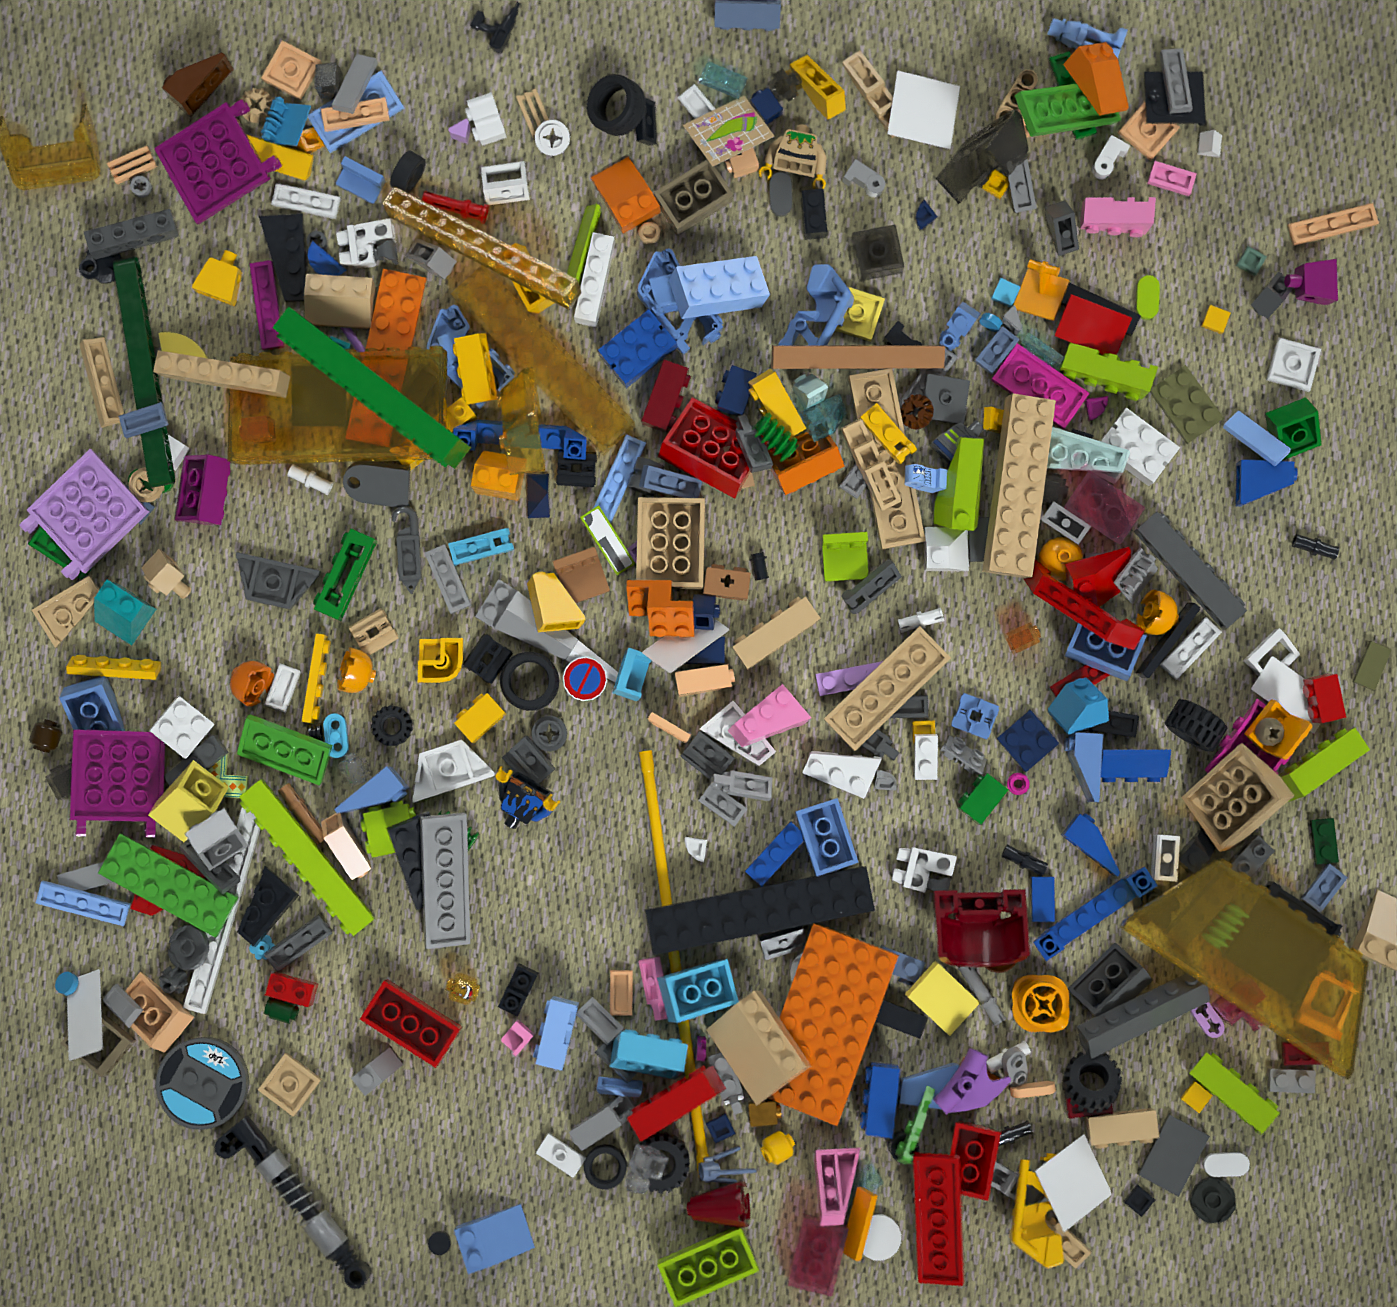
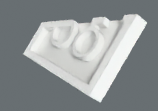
[699,701,776,766]

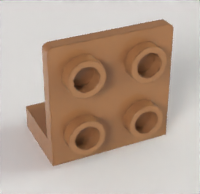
[553,547,610,603]

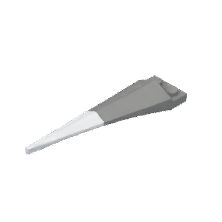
[475,579,618,682]

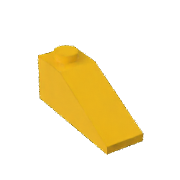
[789,55,846,120]

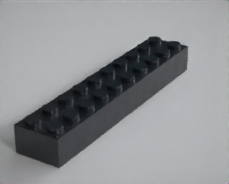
[644,866,875,955]

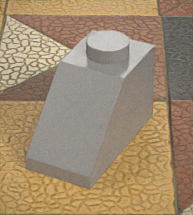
[405,238,457,280]
[1041,502,1091,545]
[351,1047,404,1096]

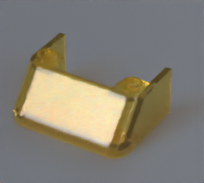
[0,104,101,190]
[497,367,546,475]

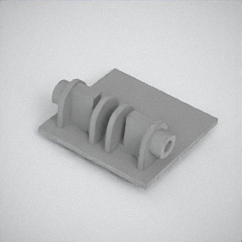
[1114,547,1158,604]
[940,735,987,775]

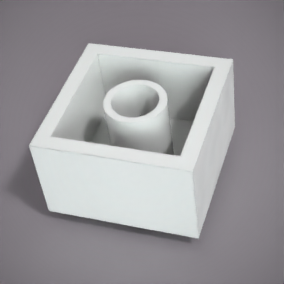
[149,696,214,759]

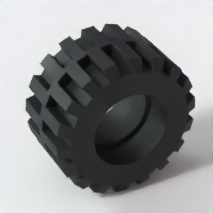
[1164,699,1228,752]
[1062,1051,1122,1113]
[633,1132,690,1193]

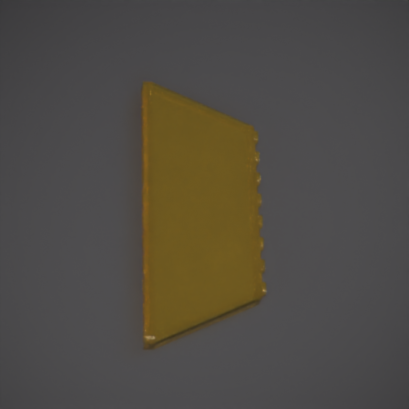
[1119,859,1369,1080]

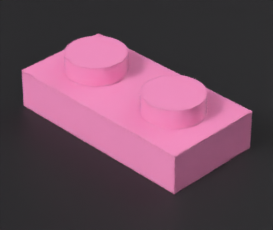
[1147,161,1197,196]

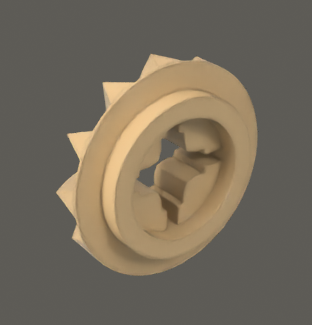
[239,88,273,123]
[129,467,165,503]

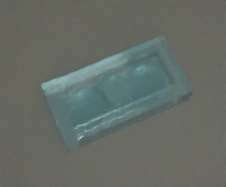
[699,61,748,99]
[1021,332,1065,369]

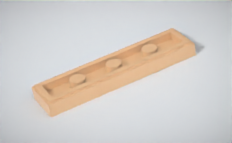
[1287,203,1379,246]

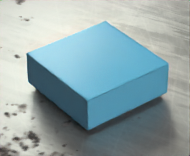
[991,278,1020,308]

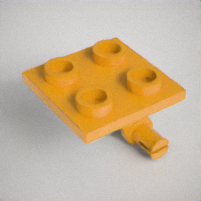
[1014,259,1070,321]

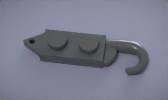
[392,506,422,594]

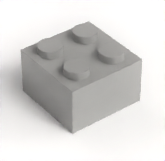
[184,808,248,871]

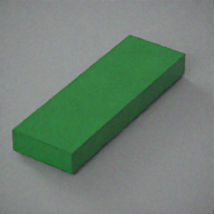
[28,526,94,580]

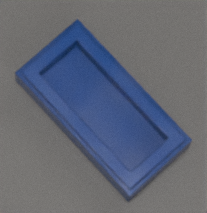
[1031,877,1055,922]

